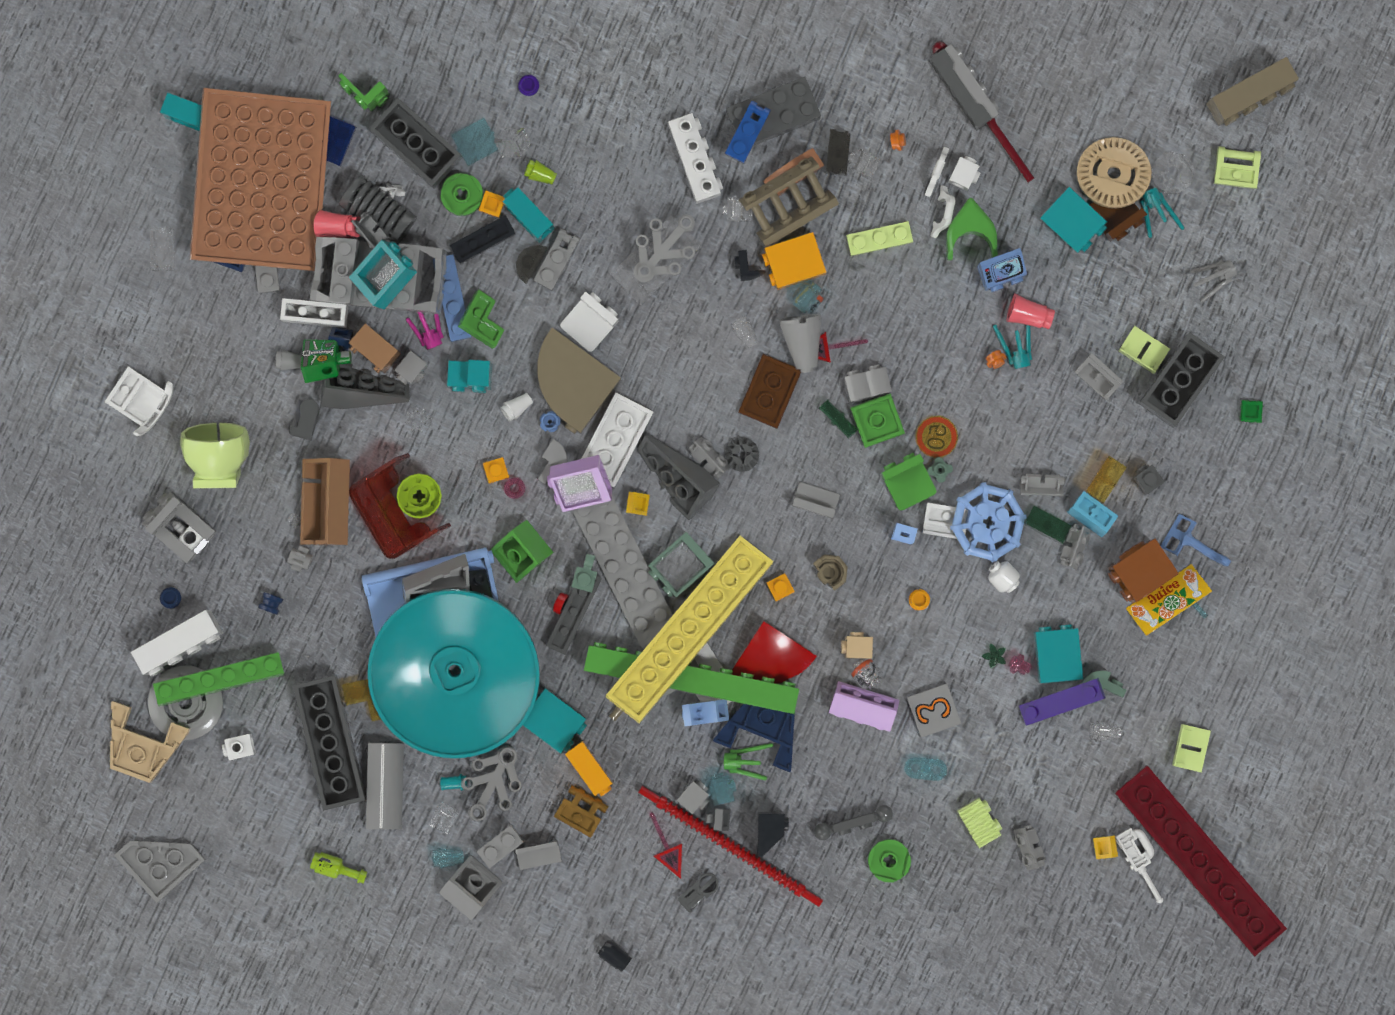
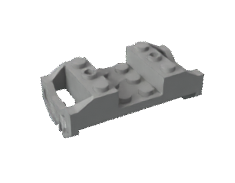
[310,237,447,314]

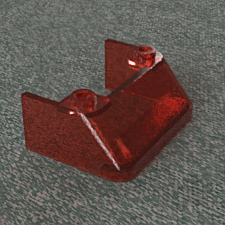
[349,453,451,559]

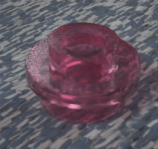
[504,478,525,499]

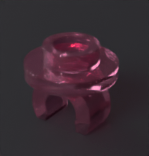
[1008,654,1032,675]

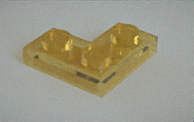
[342,679,382,722]

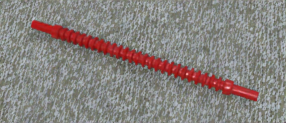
[638,785,823,907]

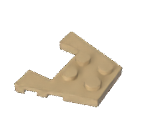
[110,701,191,783]

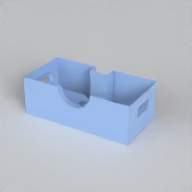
[891,523,918,545]

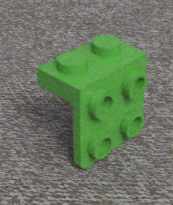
[338,73,389,112]
[881,452,936,511]

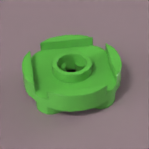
[441,173,483,216]
[868,839,911,882]

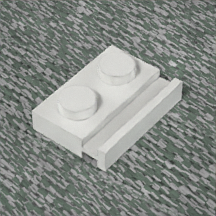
[922,503,968,539]

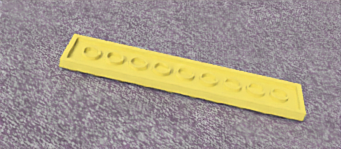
[606,536,773,724]

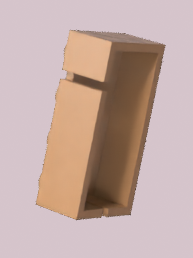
[300,458,350,545]

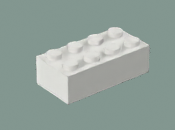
[131,610,223,676]

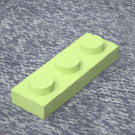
[846,221,913,256]

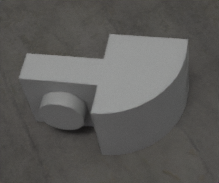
[538,439,568,485]

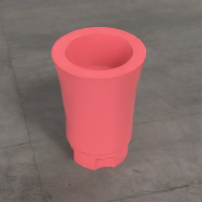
[314,210,361,238]
[1006,293,1055,329]

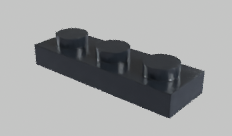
[450,215,516,265]

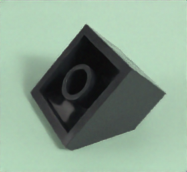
[757,812,789,857]

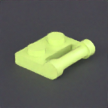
[1214,146,1261,189]

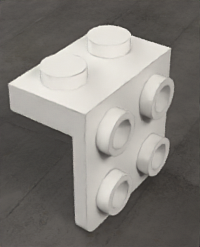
[560,292,619,352]

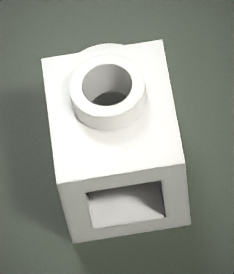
[948,156,981,191]
[222,733,256,760]

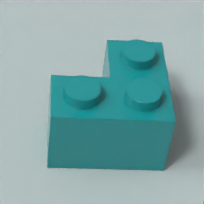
[447,360,492,393]

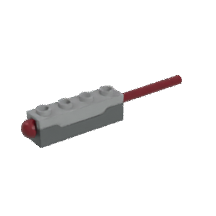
[929,41,1035,183]

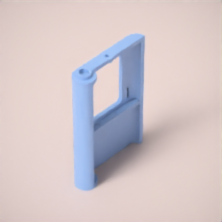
[362,547,499,636]

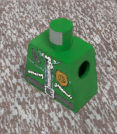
[301,339,352,383]

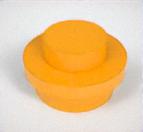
[909,589,930,611]

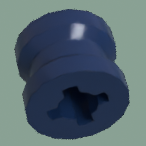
[258,592,284,615]

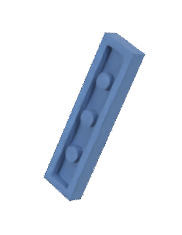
[433,254,472,342]

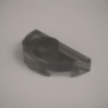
[516,245,548,285]

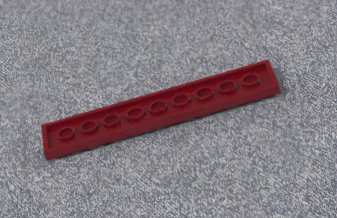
[1114,765,1287,957]

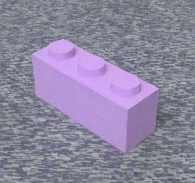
[829,681,899,732]

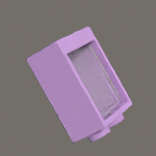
[547,455,612,512]

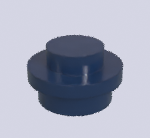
[160,587,181,609]

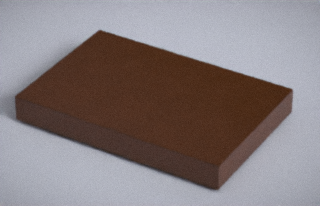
[738,354,801,429]

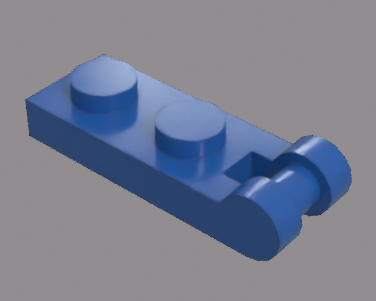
[725,100,771,164]

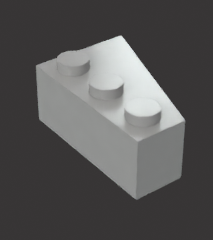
[402,554,470,603]

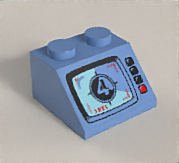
[977,248,1027,292]

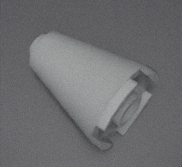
[779,314,822,373]

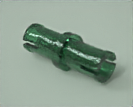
[818,399,858,439]

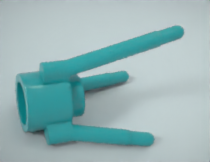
[1140,188,1185,238]
[993,325,1032,369]

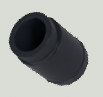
[598,940,632,972]

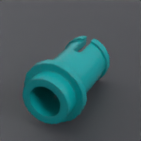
[440,774,468,791]

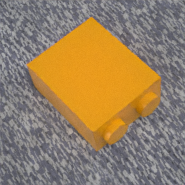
[762,232,826,290]
[565,741,613,797]

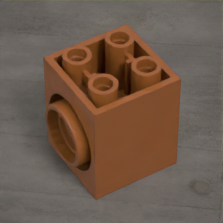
[1108,538,1179,603]

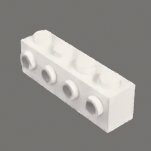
[668,113,723,204]

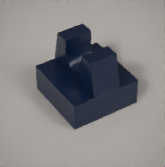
[328,327,353,351]

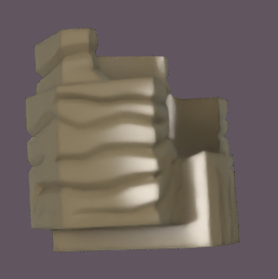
[813,554,848,591]

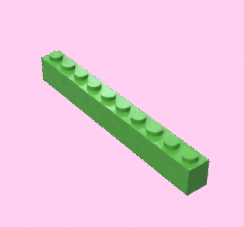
[584,642,799,714]

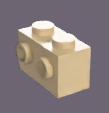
[841,632,873,659]

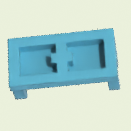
[1067,491,1118,538]

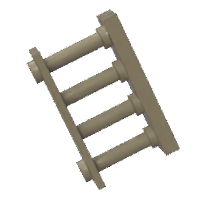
[739,156,839,247]

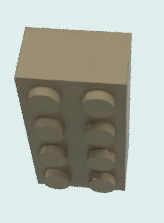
[1206,57,1299,126]

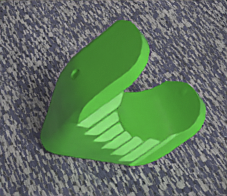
[946,197,998,260]

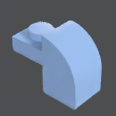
[682,700,729,726]

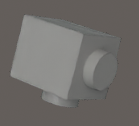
[395,350,428,385]
[676,780,709,814]

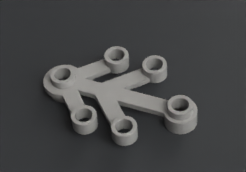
[634,214,695,282]
[461,746,522,821]

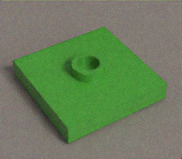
[850,393,905,448]

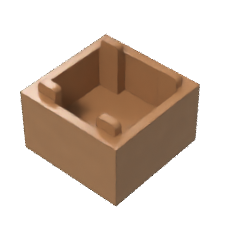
[349,323,401,374]

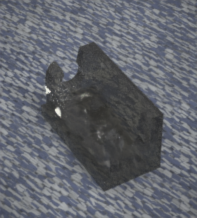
[825,129,850,176]

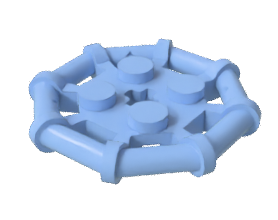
[950,482,1027,562]

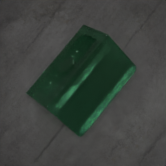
[1024,506,1072,544]

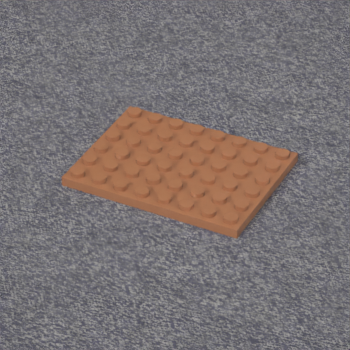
[190,88,331,271]

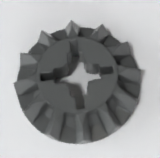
[725,438,759,472]

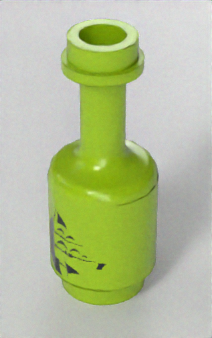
[310,852,367,884]

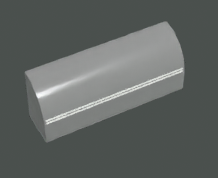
[366,743,404,829]

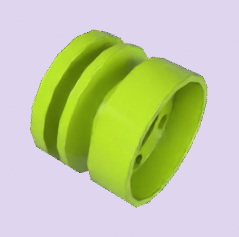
[397,474,442,519]

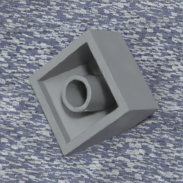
[439,855,503,920]

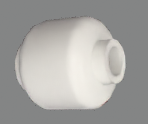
[988,561,1020,593]

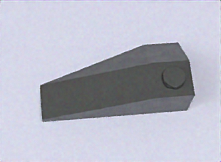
[321,364,410,409]
[637,434,720,520]

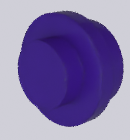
[518,75,539,96]

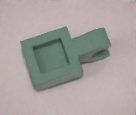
[571,554,598,593]

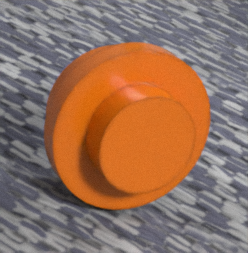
[890,130,906,151]
[986,350,1007,369]

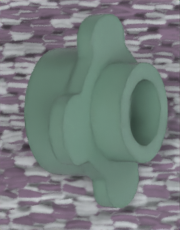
[927,457,953,483]

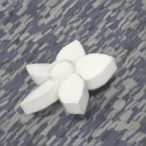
[380,183,405,199]

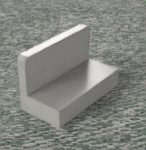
[792,482,840,519]
[515,840,562,870]

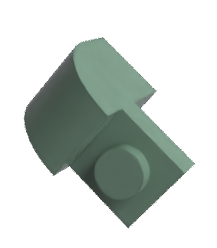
[1080,671,1127,703]

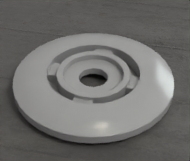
[148,666,223,740]

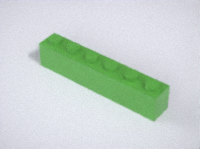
[153,652,284,707]

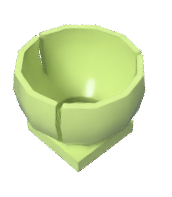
[180,423,250,488]

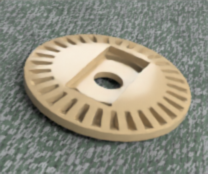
[1077,137,1151,208]

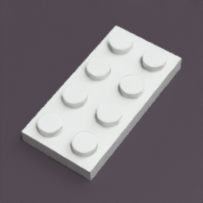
[581,393,654,488]

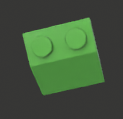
[490,520,554,583]

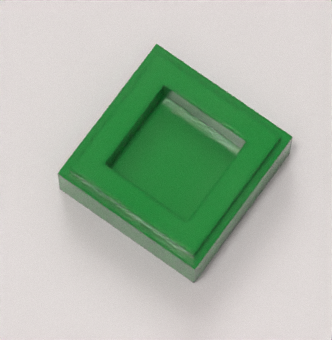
[1240,400,1263,423]

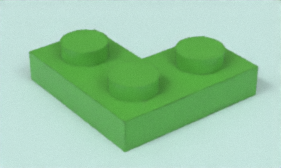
[458,290,504,349]

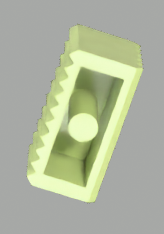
[957,798,1002,848]

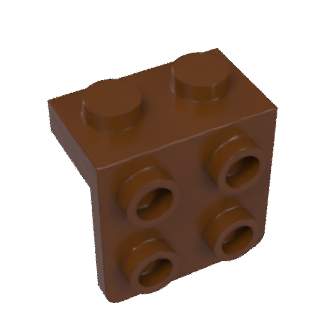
[1090,202,1147,242]

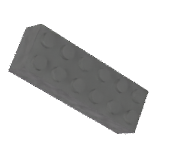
[293,675,367,811]

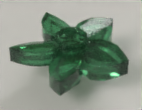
[982,643,1006,669]

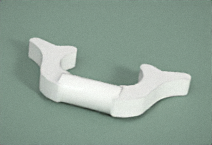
[925,147,949,197]
[930,185,955,238]

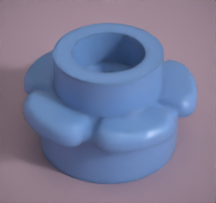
[540,411,560,432]

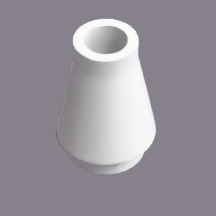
[500,393,533,421]

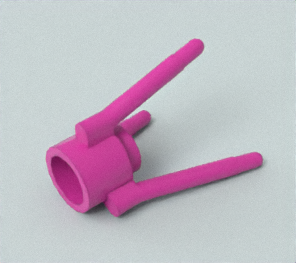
[406,312,444,350]

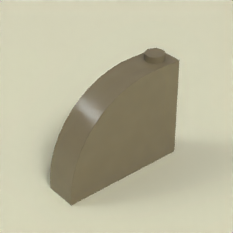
[537,327,621,434]

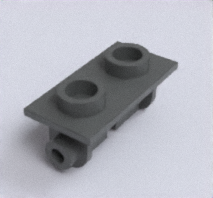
[351,212,391,250]

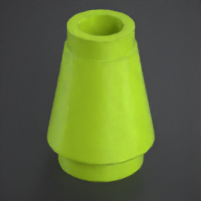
[524,160,557,185]

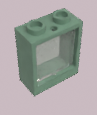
[648,532,715,598]

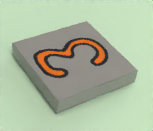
[907,683,961,738]

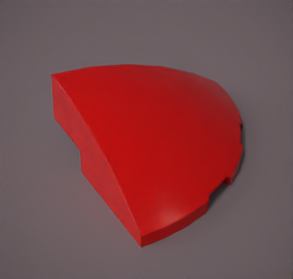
[732,621,817,684]

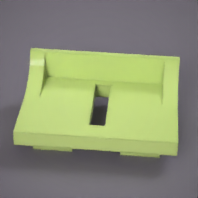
[1118,326,1170,374]
[1172,724,1211,772]

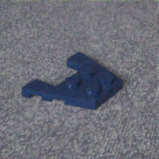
[713,704,795,773]

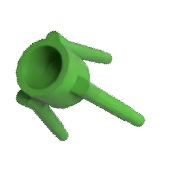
[724,743,773,780]

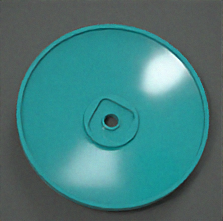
[368,589,540,758]

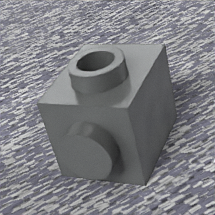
[1133,464,1165,496]

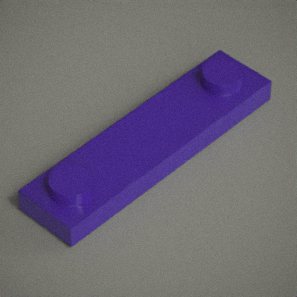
[1019,678,1106,726]

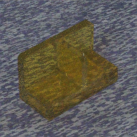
[1085,456,1127,503]

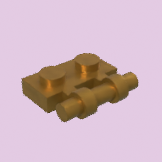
[554,785,609,838]

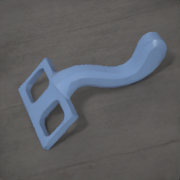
[1161,514,1231,567]

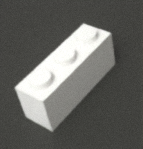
[280,298,348,328]

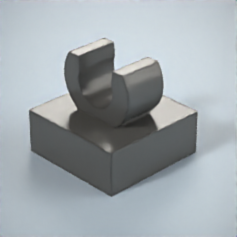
[705,809,731,831]

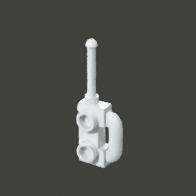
[1115,828,1163,903]

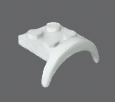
[105,367,173,436]

